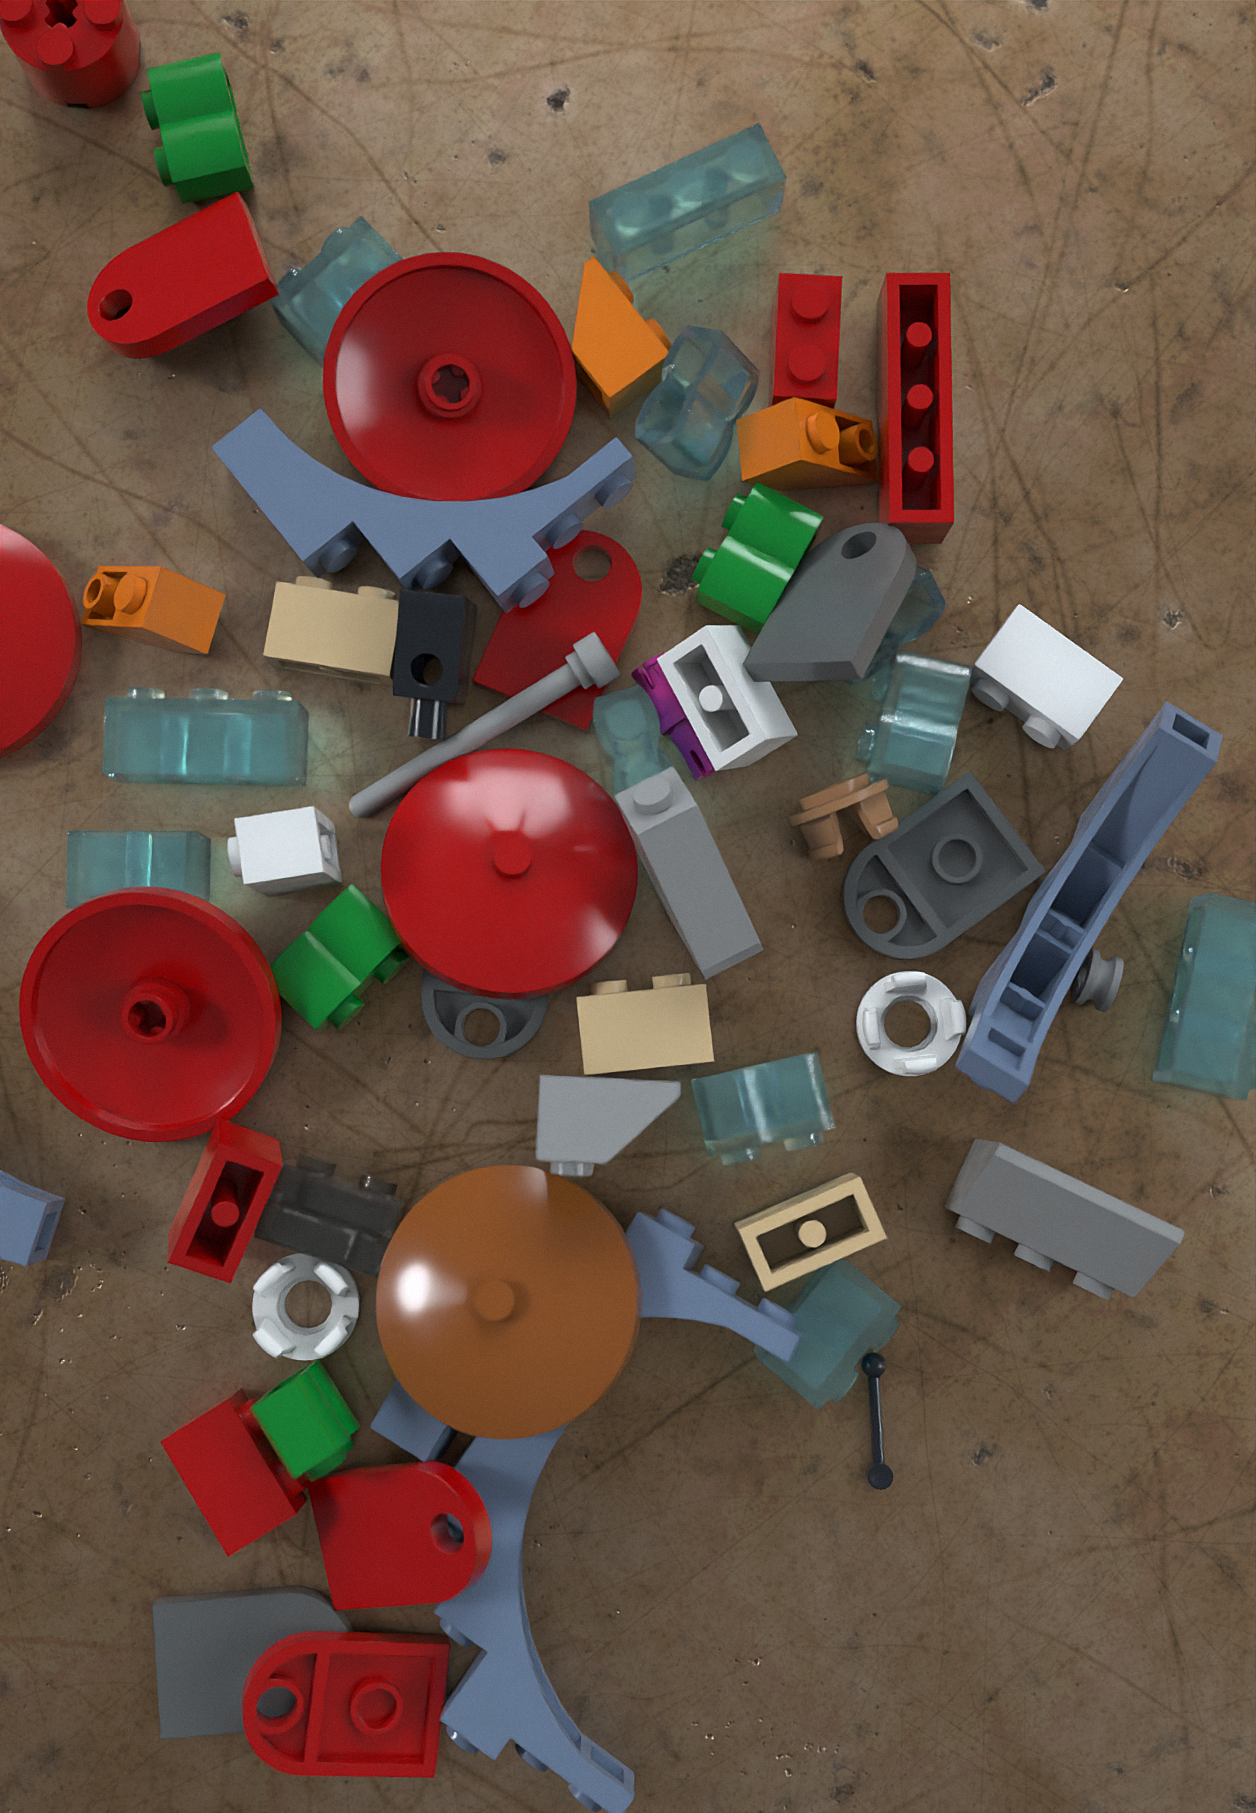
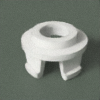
[856,971,967,1076]
[252,1252,360,1361]

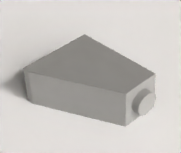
[614,766,763,980]

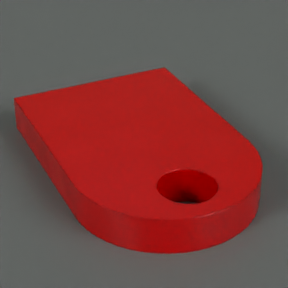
[87,191,279,359]
[472,530,642,734]
[306,1460,492,1610]
[241,1631,451,1778]

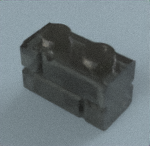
[254,1152,409,1278]

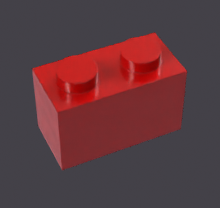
[768,273,843,409]
[168,1118,283,1284]
[160,1388,307,1557]

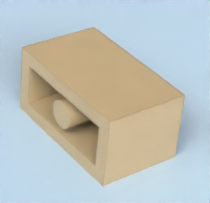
[263,576,399,688]
[576,973,714,1075]
[734,1172,887,1292]

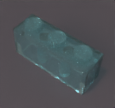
[589,123,787,283]
[102,687,309,786]
[1152,892,1256,1100]

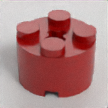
[0,0,141,108]

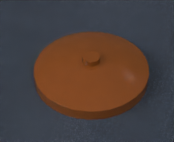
[376,1165,642,1440]

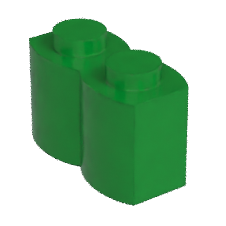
[141,52,254,204]
[692,482,824,635]
[270,884,410,1032]
[249,1359,360,1482]

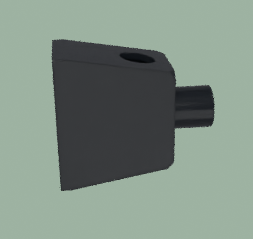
[393,589,477,740]

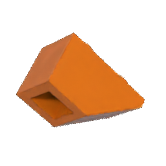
[572,256,672,419]
[736,397,878,491]
[80,566,226,654]

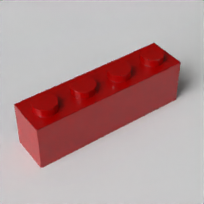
[876,273,954,544]

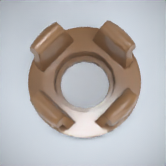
[788,772,899,862]

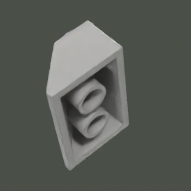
[536,1075,680,1176]
[944,1138,1186,1300]

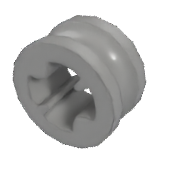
[1072,948,1124,1012]

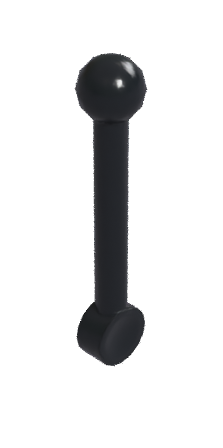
[861,1352,893,1490]

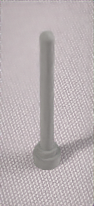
[349,631,621,818]

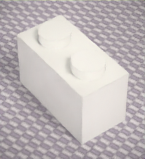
[963,604,1123,751]
[657,625,798,771]
[228,806,343,897]

